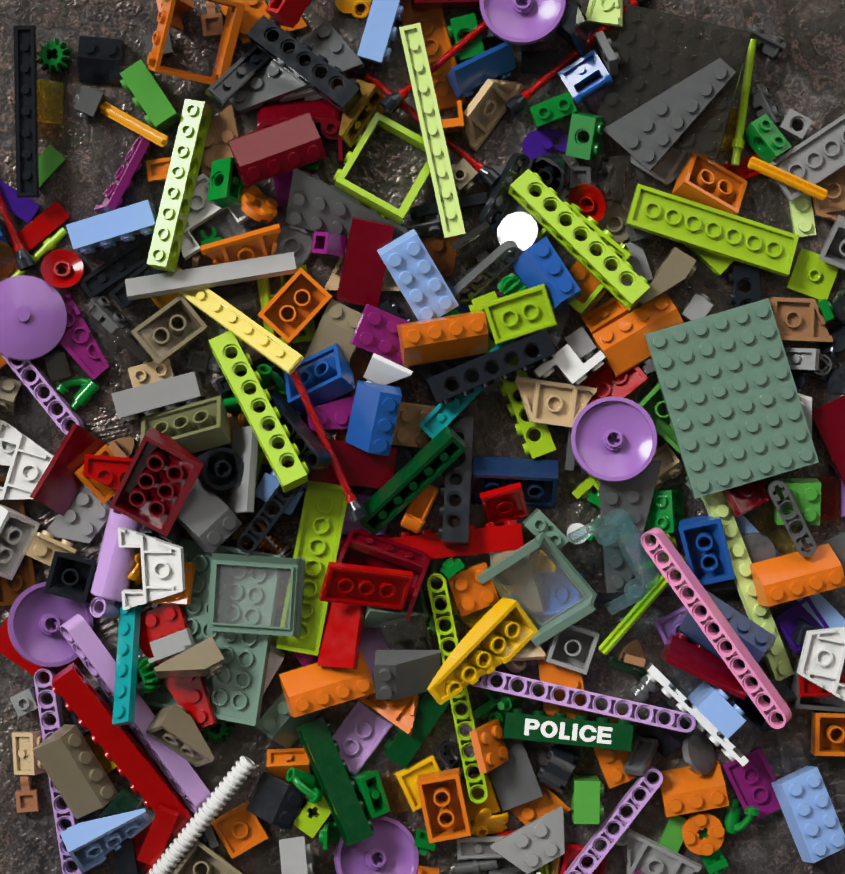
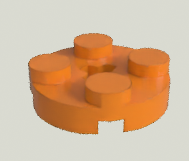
[240,185,278,223]
[681,812,725,856]

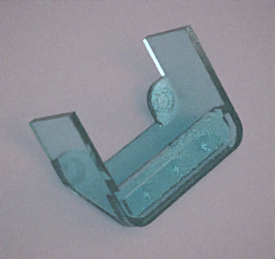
[568,508,660,616]

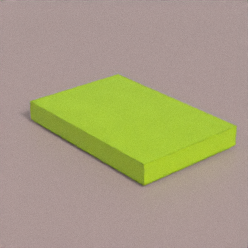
[482,283,557,345]

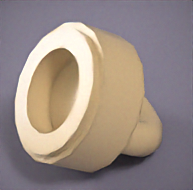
[504,661,526,673]

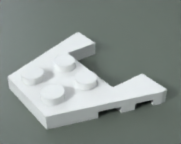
[181,174,250,260]
[0,420,54,500]
[118,527,186,610]
[797,627,845,701]

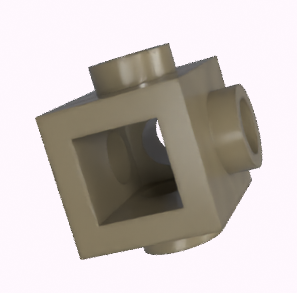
[451,158,479,196]

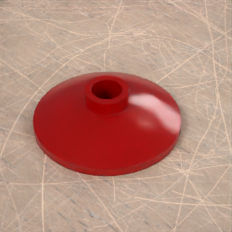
[568,183,607,222]
[41,249,84,289]

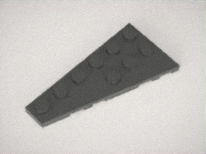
[228,20,365,115]
[603,58,737,172]
[285,167,409,241]
[598,460,662,593]

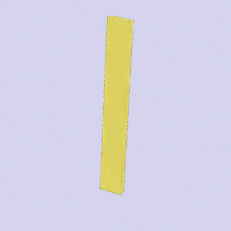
[176,266,304,375]

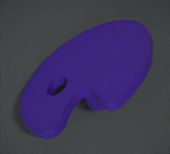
[522,129,568,160]

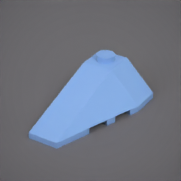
[60,808,152,873]

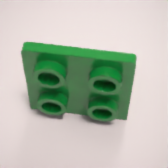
[643,489,684,534]

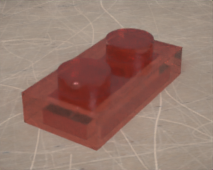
[816,477,839,520]

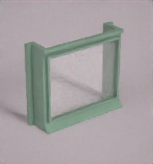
[477,531,597,647]
[207,552,306,637]

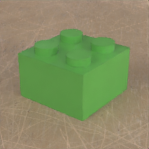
[773,478,821,525]
[571,774,604,824]

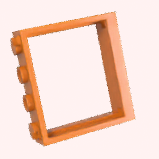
[147,0,245,85]

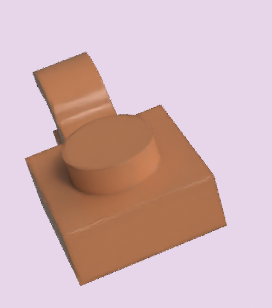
[201,1,224,37]
[15,775,39,813]

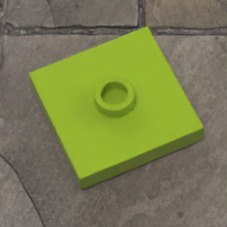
[786,248,839,300]

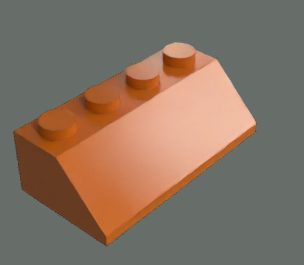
[592,292,684,378]
[397,311,488,367]
[750,543,845,607]
[278,651,375,718]

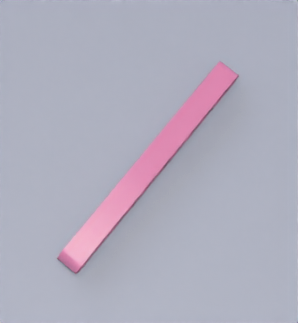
[641,528,792,729]

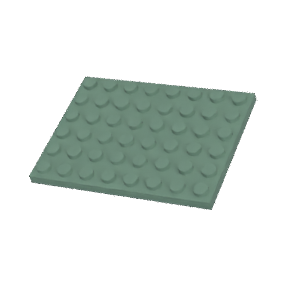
[645,298,819,499]
[140,538,284,726]

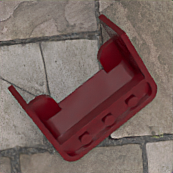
[256,100,344,165]
[337,529,430,621]

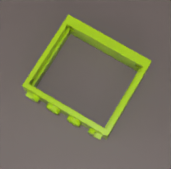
[333,112,431,225]
[537,201,632,316]

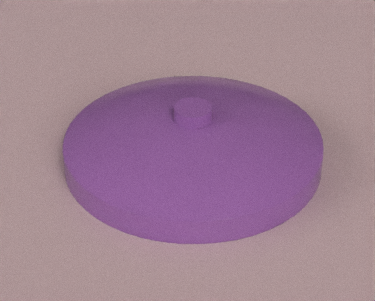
[480,0,566,45]
[0,275,67,361]
[571,396,657,482]
[7,582,93,667]
[334,816,419,874]

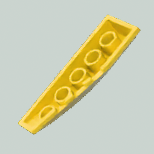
[427,597,538,705]

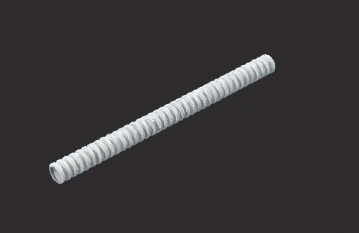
[147,755,256,874]

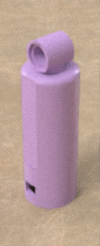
[89,494,141,619]

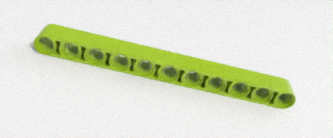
[427,573,488,804]

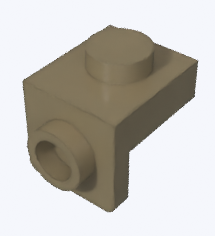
[0,376,22,412]

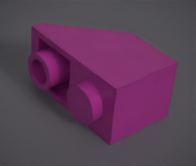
[311,231,347,257]

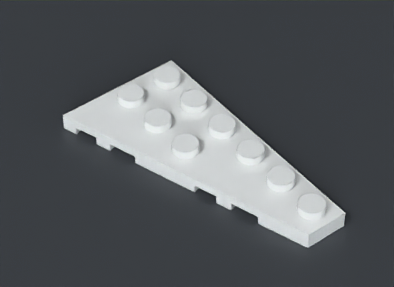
[645,662,749,767]

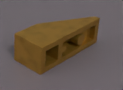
[339,79,385,148]

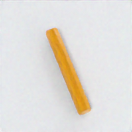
[99,102,169,147]
[747,157,828,201]

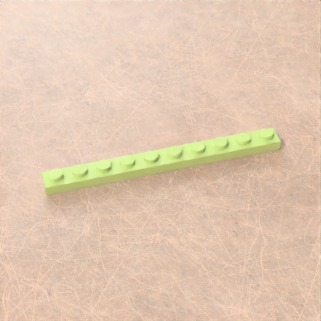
[399,23,466,238]
[702,491,794,681]

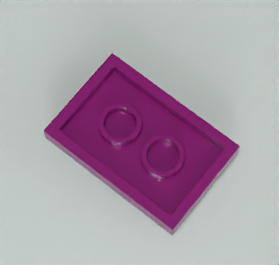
[350,304,410,368]
[722,746,781,822]

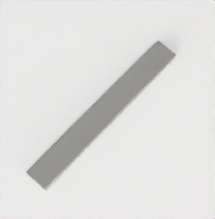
[125,252,297,301]

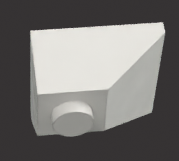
[363,353,413,385]

